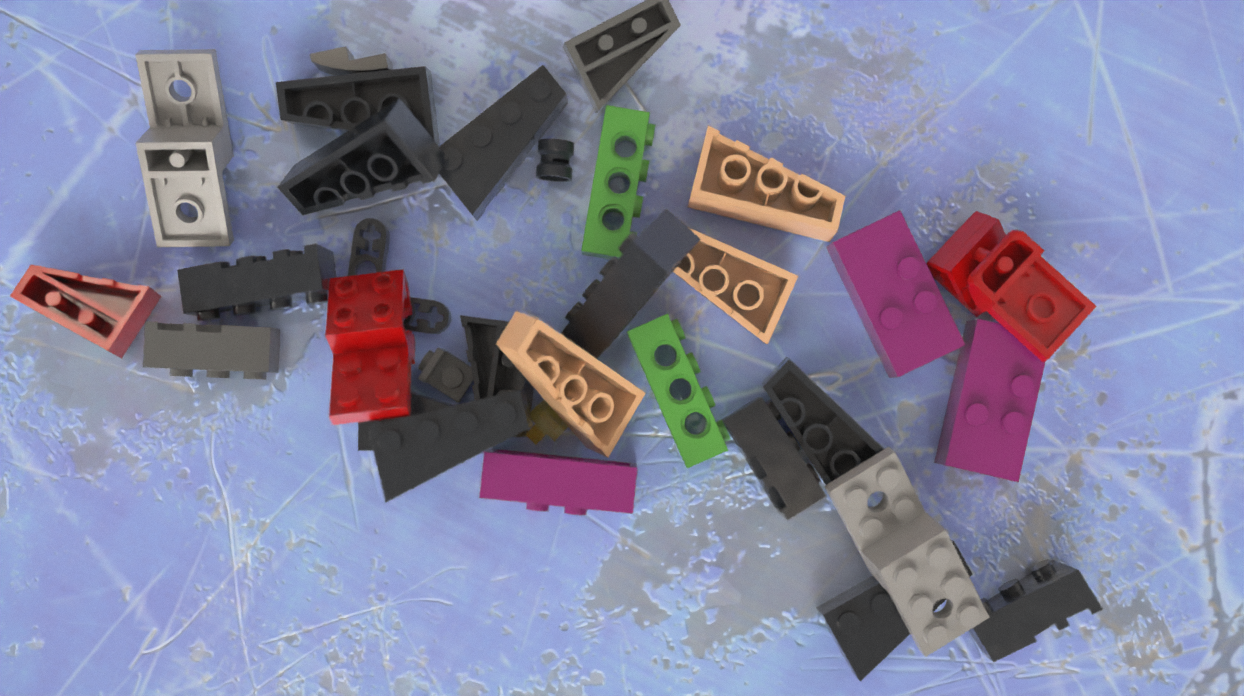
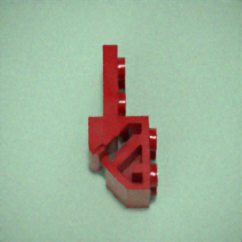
[926,211,1097,362]
[325,269,415,425]

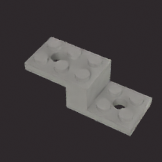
[135,49,234,247]
[824,447,989,657]

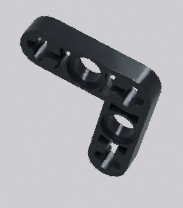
[348,218,451,334]

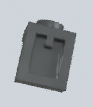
[418,347,473,403]

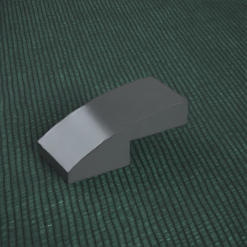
[310,46,393,76]

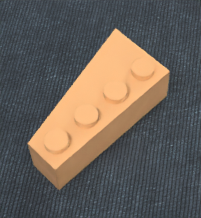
[688,125,845,242]
[673,227,798,345]
[496,311,646,457]

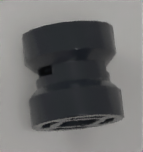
[536,139,574,182]

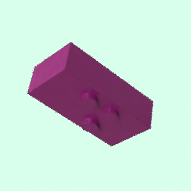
[826,210,966,378]
[934,319,1046,482]
[479,448,637,515]

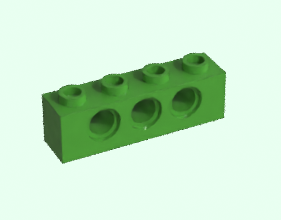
[581,105,656,259]
[627,314,731,468]

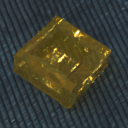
[525,400,568,445]

